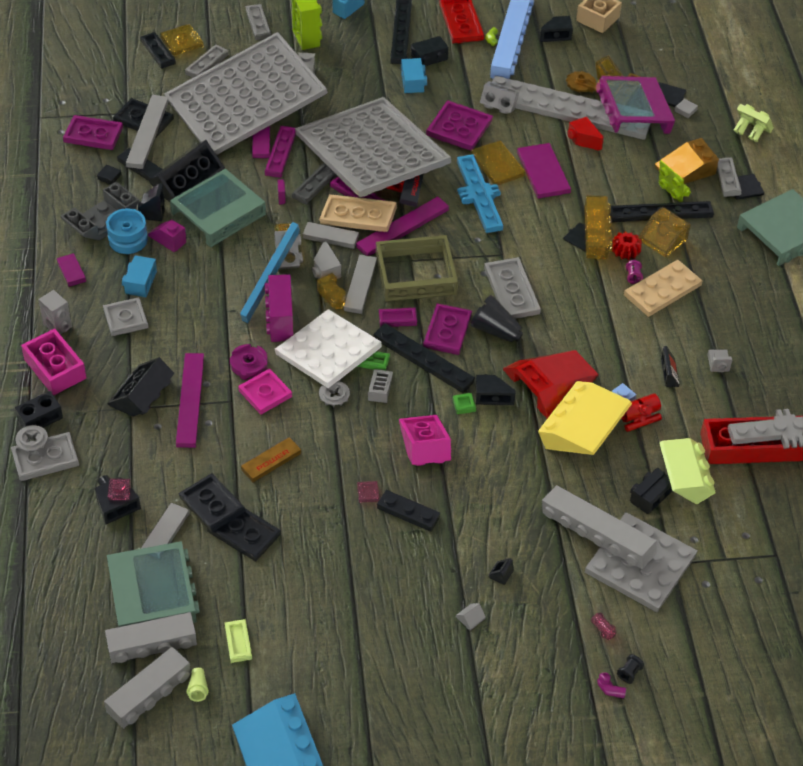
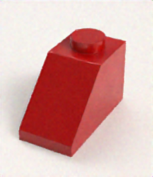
[567,116,604,150]

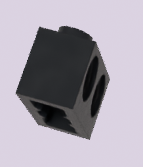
[15,391,63,428]

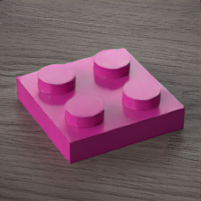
[238,369,292,415]

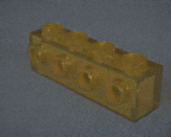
[584,195,612,259]

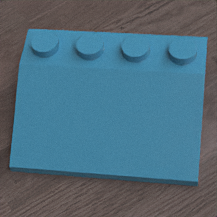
[232,693,323,766]

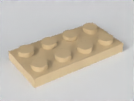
[319,194,397,232]
[624,260,703,317]

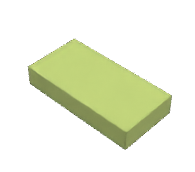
[225,619,252,663]

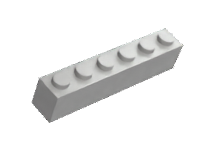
[542,485,657,569]

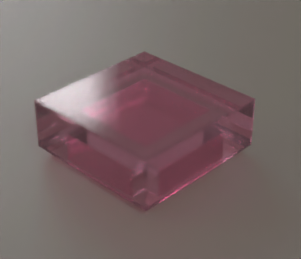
[357,481,379,503]

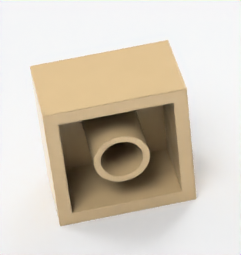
[576,0,622,33]

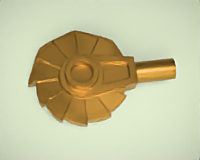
[566,71,597,93]

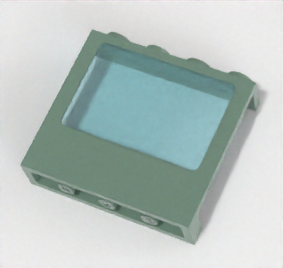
[170,169,266,248]
[107,541,200,627]

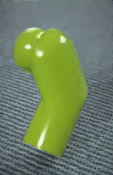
[485,27,498,46]

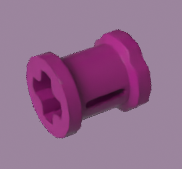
[626,260,643,284]

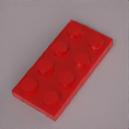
[439,0,484,44]

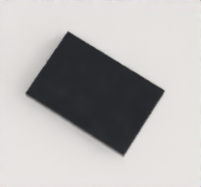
[113,98,174,138]
[178,473,246,532]
[207,509,281,562]

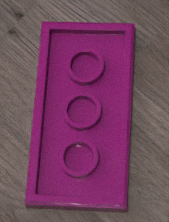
[517,143,571,199]

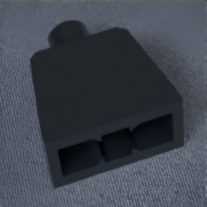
[95,475,141,525]

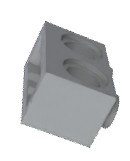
[480,81,520,114]
[274,230,303,269]
[38,290,72,334]

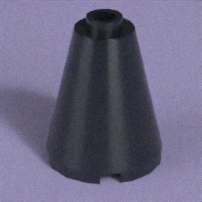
[470,295,523,343]

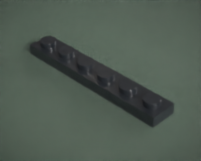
[373,323,475,393]

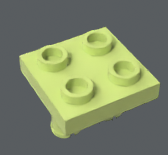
[733,104,774,142]

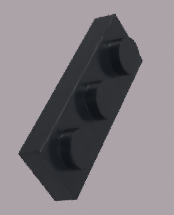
[377,490,440,532]

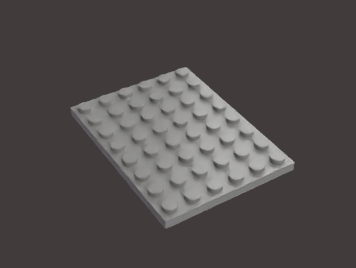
[164,32,328,155]
[295,97,451,197]

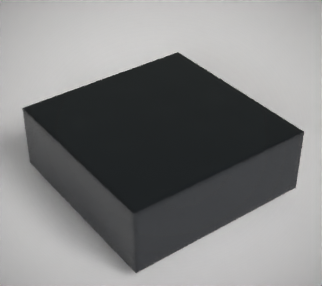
[97,164,122,184]

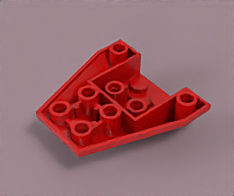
[503,350,598,419]

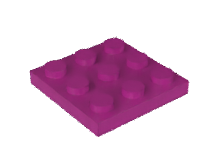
[426,100,493,151]

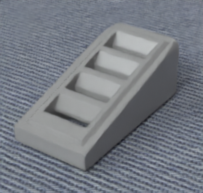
[368,369,393,403]

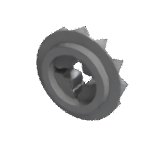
[319,381,350,407]
[16,425,48,453]

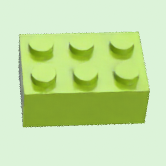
[292,0,322,50]

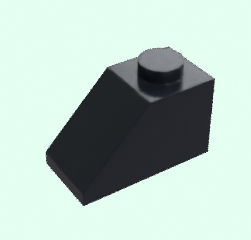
[540,16,573,42]
[138,183,165,221]
[475,374,516,405]

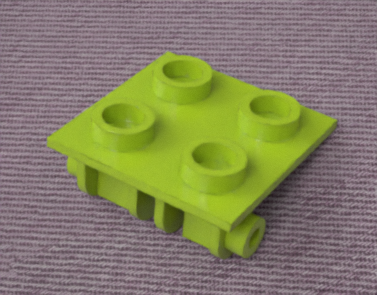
[659,160,691,202]

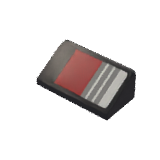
[661,346,680,387]

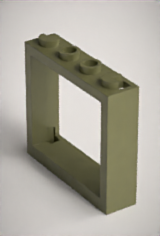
[376,235,458,302]

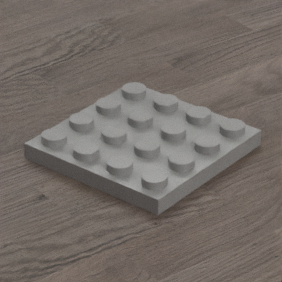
[585,512,697,613]

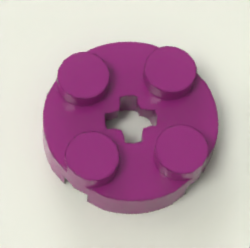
[230,344,268,380]

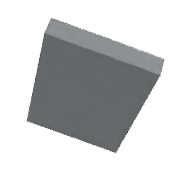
[11,432,79,481]

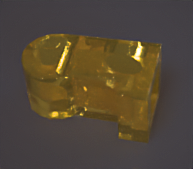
[317,273,346,309]

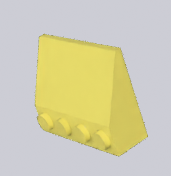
[538,381,632,455]

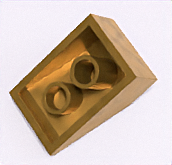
[655,138,719,184]

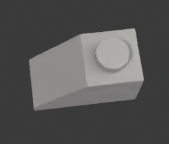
[312,241,341,284]

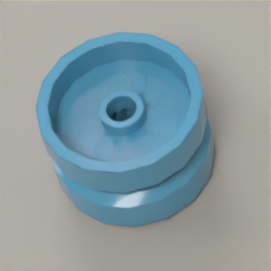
[106,208,148,254]

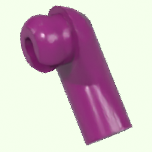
[597,672,626,699]

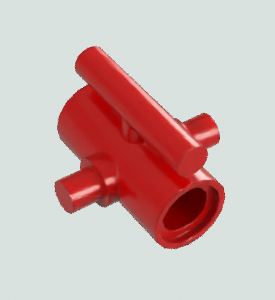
[621,393,662,432]

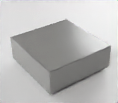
[675,99,698,118]

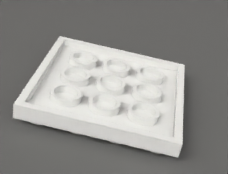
[275,309,382,388]

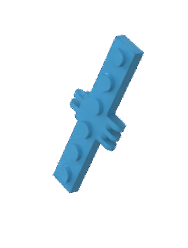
[457,154,503,233]

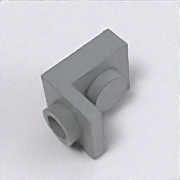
[707,350,732,372]

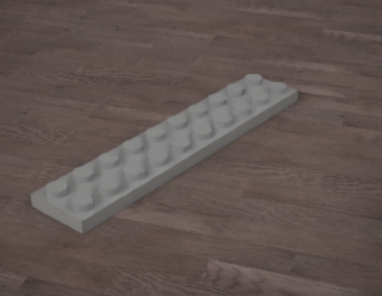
[488,76,653,140]

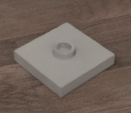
[103,297,148,336]

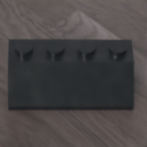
[148,140,225,202]

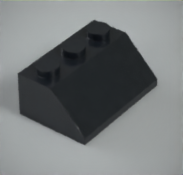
[107,357,175,416]

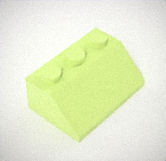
[660,438,716,504]

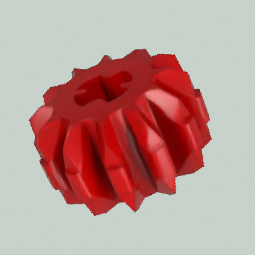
[611,231,642,261]

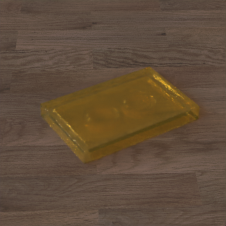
[471,140,526,185]

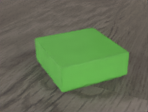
[452,393,476,414]

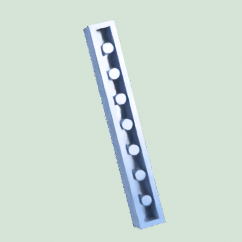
[490,0,535,79]

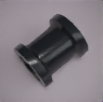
[617,654,644,684]

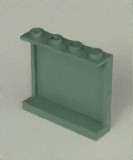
[737,189,803,266]

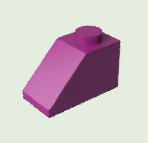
[148,220,187,252]

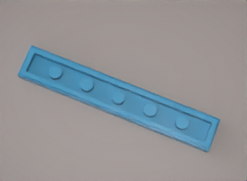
[240,222,300,323]

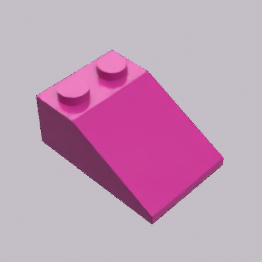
[399,415,451,466]

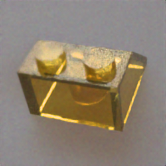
[639,207,691,257]

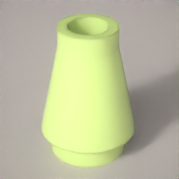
[187,668,209,702]

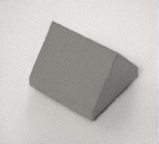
[456,603,486,630]

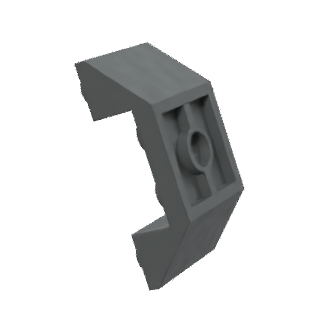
[60,181,139,241]

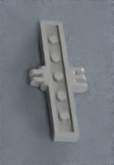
[728,409,803,449]

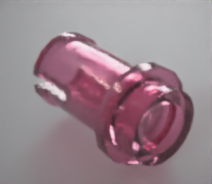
[591,613,617,640]

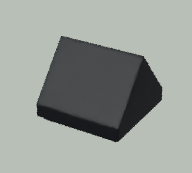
[488,558,514,585]

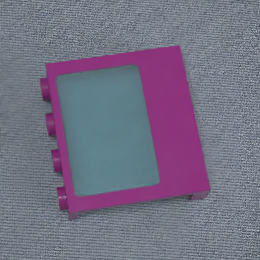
[596,76,675,134]

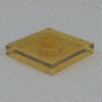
[160,24,204,56]

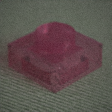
[108,479,131,500]

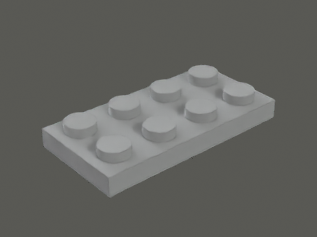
[484,257,541,319]

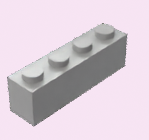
[105,612,197,663]
[104,647,191,729]

